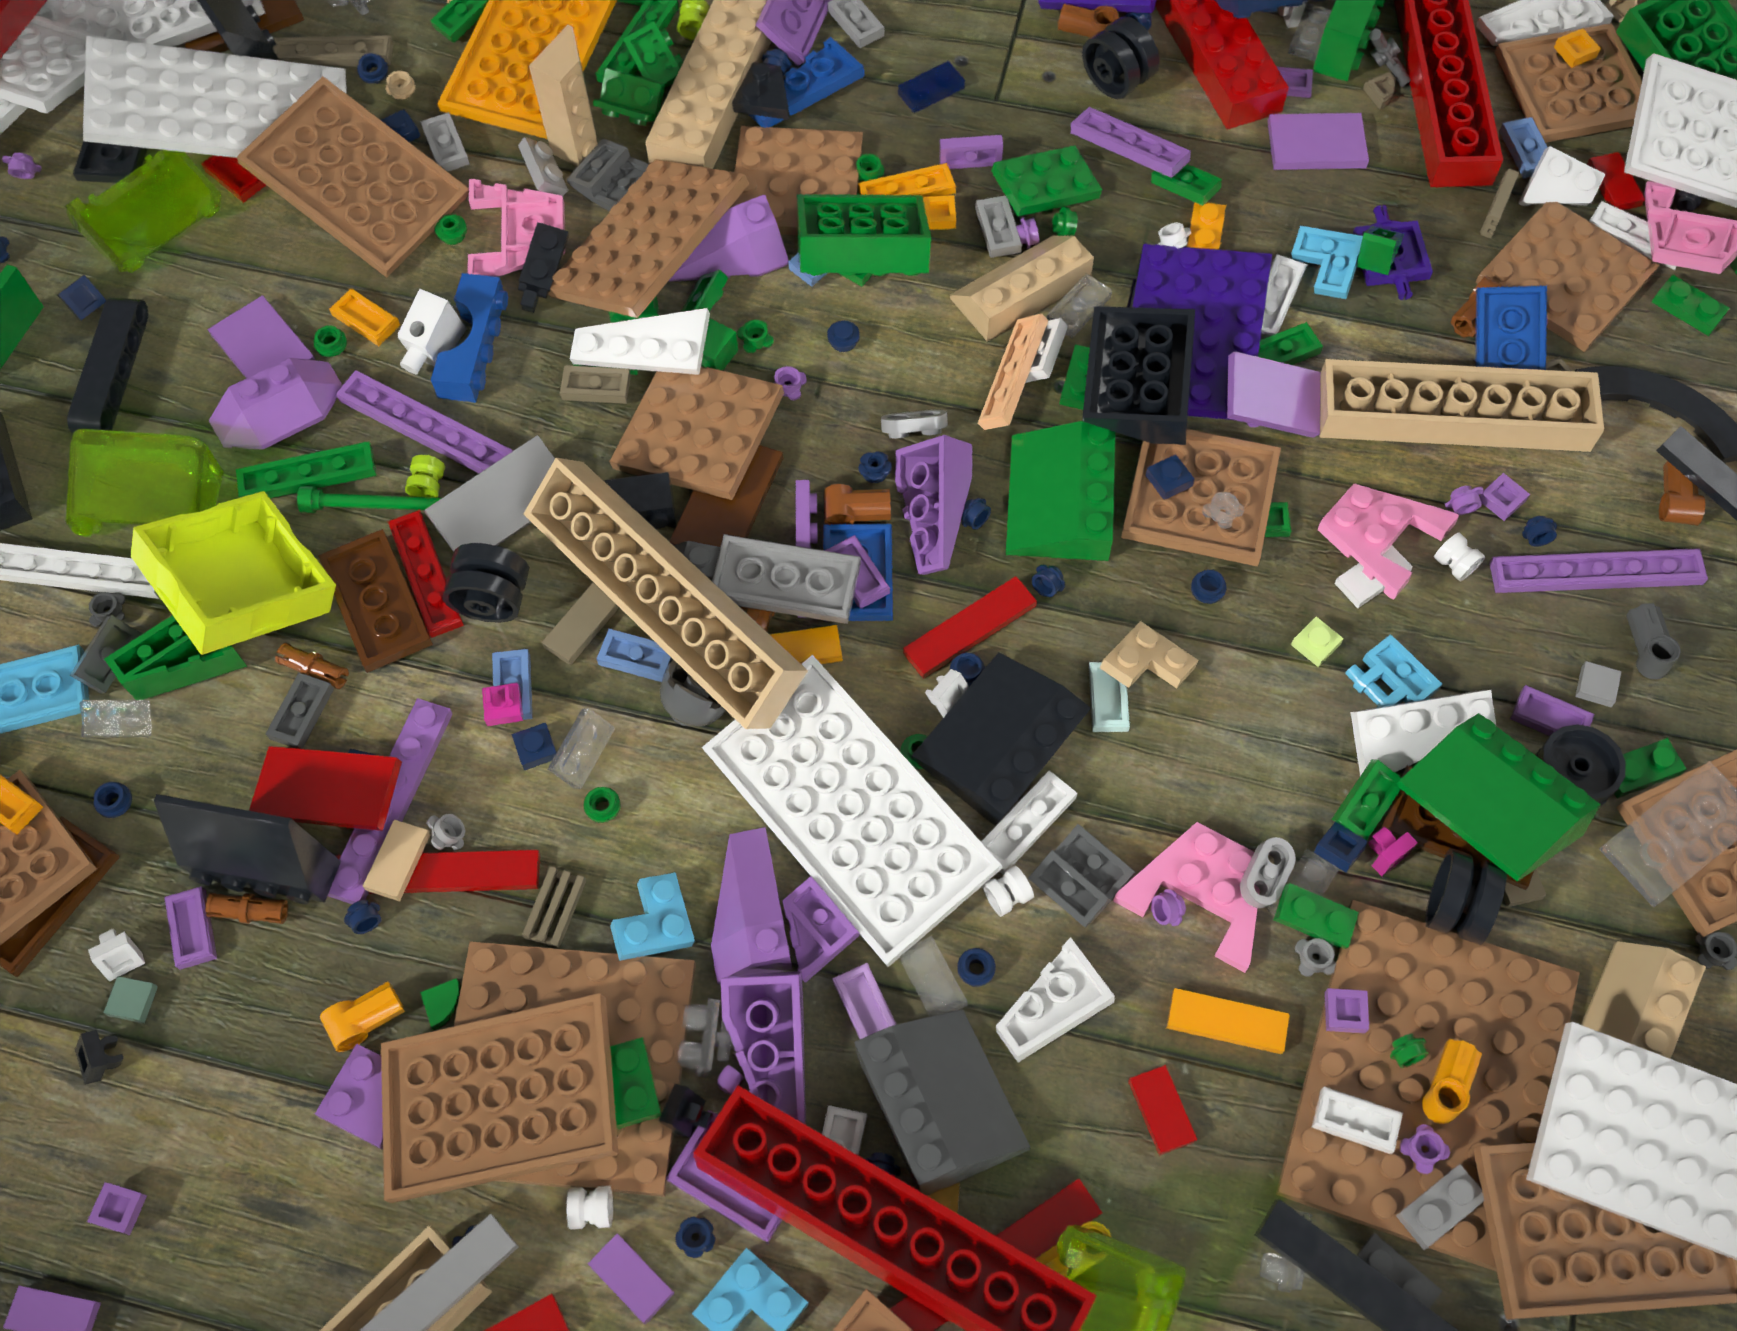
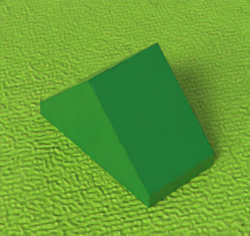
[1357,226,1404,275]

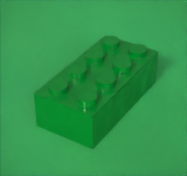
[1313,0,1386,82]

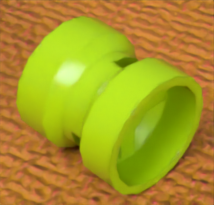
[677,0,710,40]
[405,455,445,497]

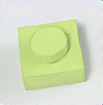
[1291,617,1344,667]

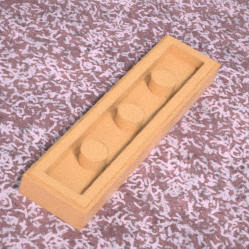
[978,314,1049,430]

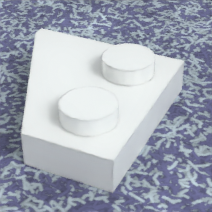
[1518,146,1606,206]

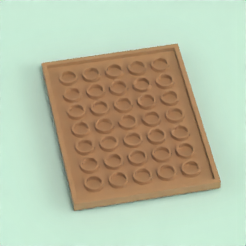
[1276,900,1580,1272]

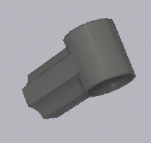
[1626,603,1681,680]

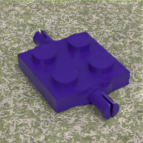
[1353,205,1433,300]

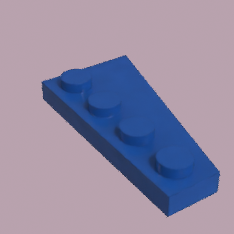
[748,37,865,128]

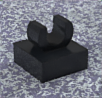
[75,1030,123,1085]
[659,1084,713,1138]

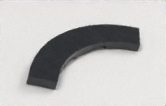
[1575,366,1737,463]

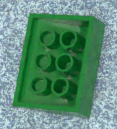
[1616,0,1737,80]
[797,194,931,276]
[1006,421,1115,561]
[1397,713,1601,882]

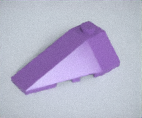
[668,194,789,282]
[895,435,972,575]
[711,827,792,984]
[721,971,806,1125]

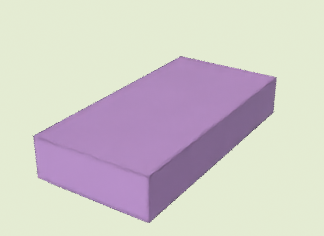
[832,963,897,1039]

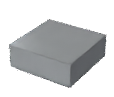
[1575,661,1621,707]

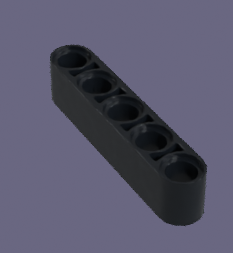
[67,297,148,437]

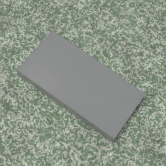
[425,435,555,551]
[712,534,861,624]

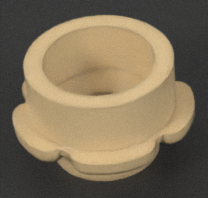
[386,71,416,100]

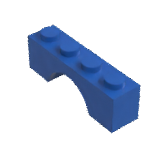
[431,273,508,403]

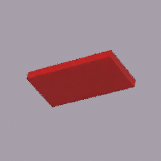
[249,746,402,831]

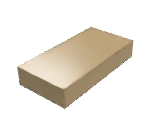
[363,819,431,901]

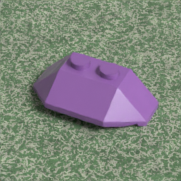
[209,358,343,449]

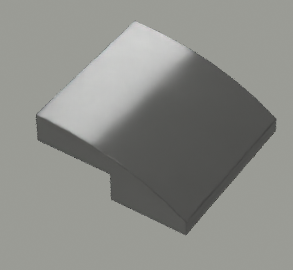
[567,138,649,211]
[1028,824,1136,928]

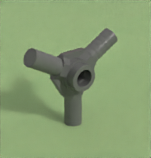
[1369,29,1411,87]

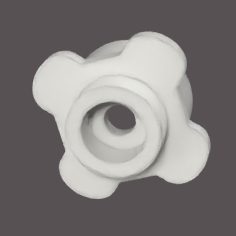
[1157,223,1191,248]

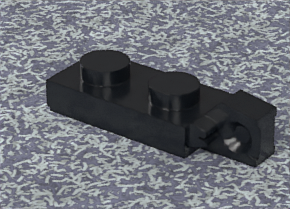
[518,222,569,313]

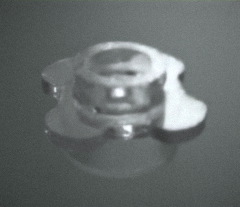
[1202,492,1244,529]

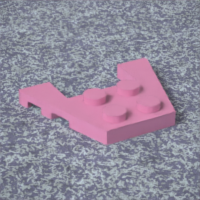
[468,179,565,277]
[1644,181,1737,274]
[1318,484,1459,600]
[1113,822,1260,973]

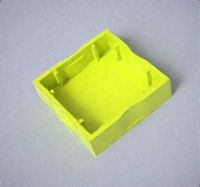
[131,491,336,655]

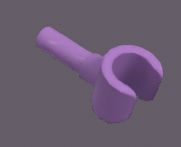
[717,1065,744,1095]

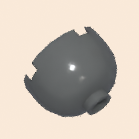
[660,660,726,727]

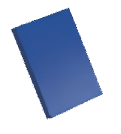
[1475,286,1547,370]
[823,524,893,621]

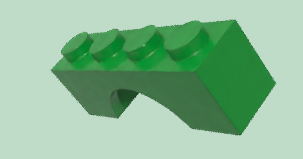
[608,296,739,371]

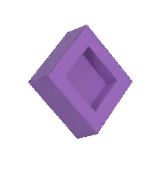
[1479,473,1530,521]
[1325,988,1369,1033]
[87,1182,147,1235]

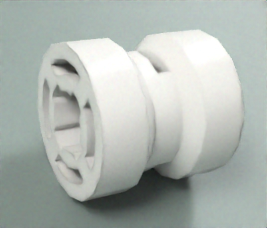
[1434,533,1485,581]
[982,866,1034,917]
[567,1186,613,1230]

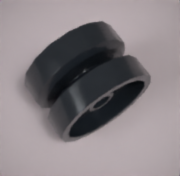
[1082,16,1160,99]
[442,543,530,623]
[1535,724,1626,810]
[1425,848,1507,945]

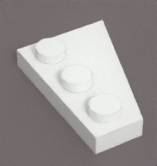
[996,937,1115,1062]

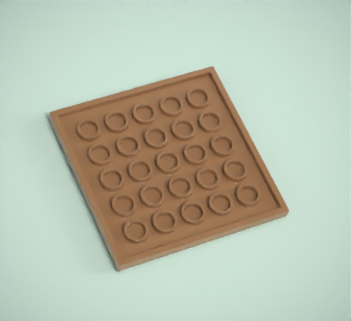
[454,942,696,1197]

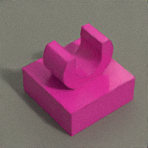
[482,683,523,726]
[1368,827,1418,877]

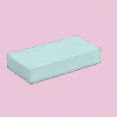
[1088,662,1130,732]

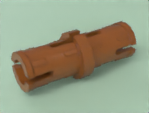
[275,643,349,689]
[205,893,288,924]

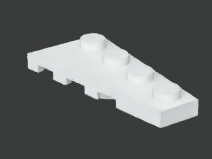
[1476,0,1614,46]
[570,308,710,375]
[1351,690,1496,776]

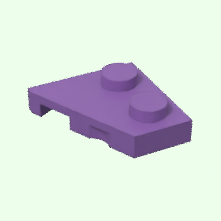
[782,876,860,983]
[315,1044,383,1150]

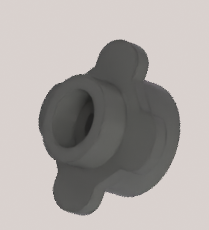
[89,592,126,627]
[1695,932,1737,970]

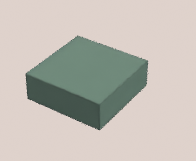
[103,976,158,1023]

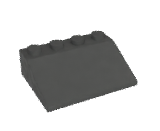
[854,1009,1030,1196]

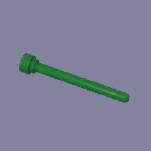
[297,486,443,513]

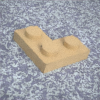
[1100,621,1199,689]

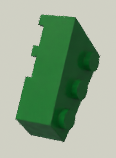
[104,615,247,702]

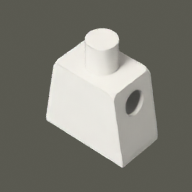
[398,289,466,375]

